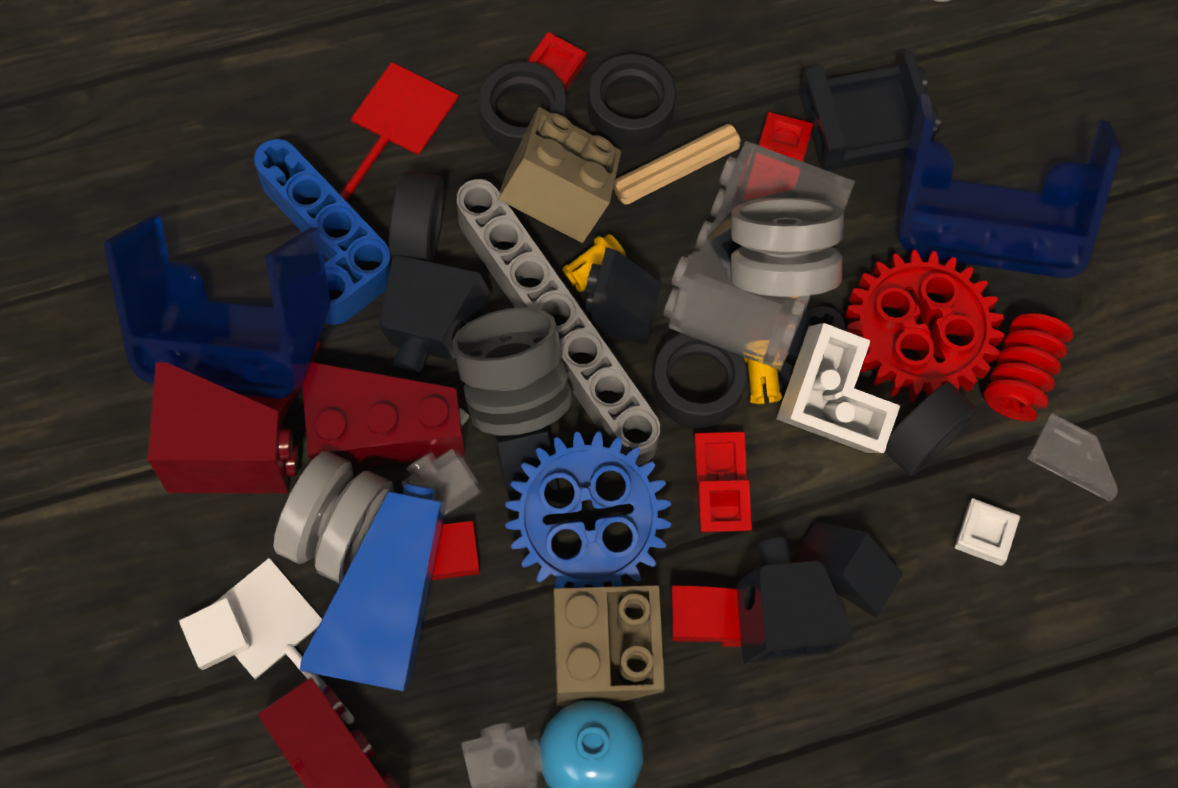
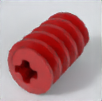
[984,313,1074,422]

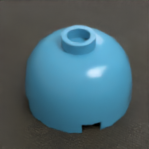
[539,700,643,788]

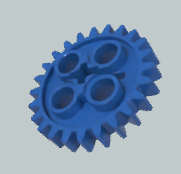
[505,432,671,589]

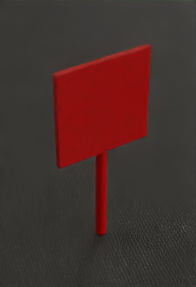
[340,62,459,201]

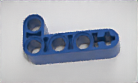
[254,139,391,325]

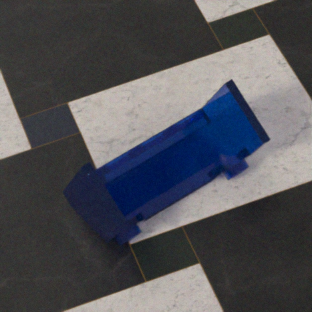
[899,94,1121,278]
[103,215,330,399]

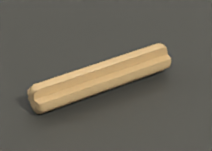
[613,124,741,204]

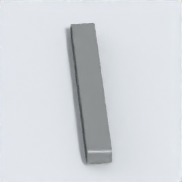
[457,179,660,465]

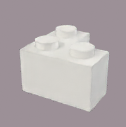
[776,323,900,453]

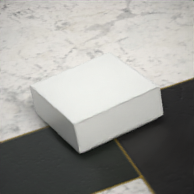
[954,498,1020,566]
[179,598,250,670]

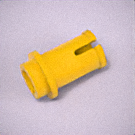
[563,234,626,292]
[742,339,782,404]

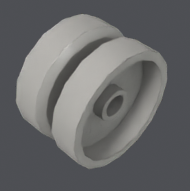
[731,198,844,297]
[273,451,394,584]

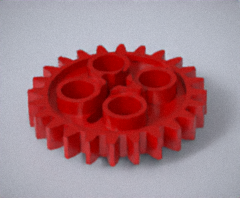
[844,250,1004,402]

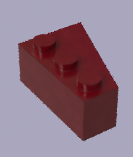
[300,360,465,470]
[257,677,400,788]

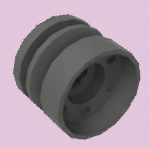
[452,308,573,436]

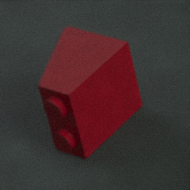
[148,362,299,493]

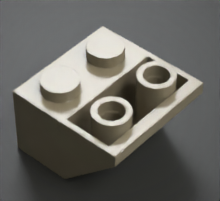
[498,107,621,243]
[553,586,665,706]

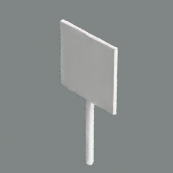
[213,558,354,724]

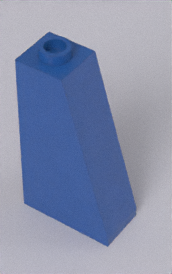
[299,483,446,691]

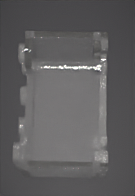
[663,141,855,371]

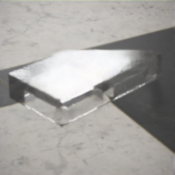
[1027,413,1118,502]

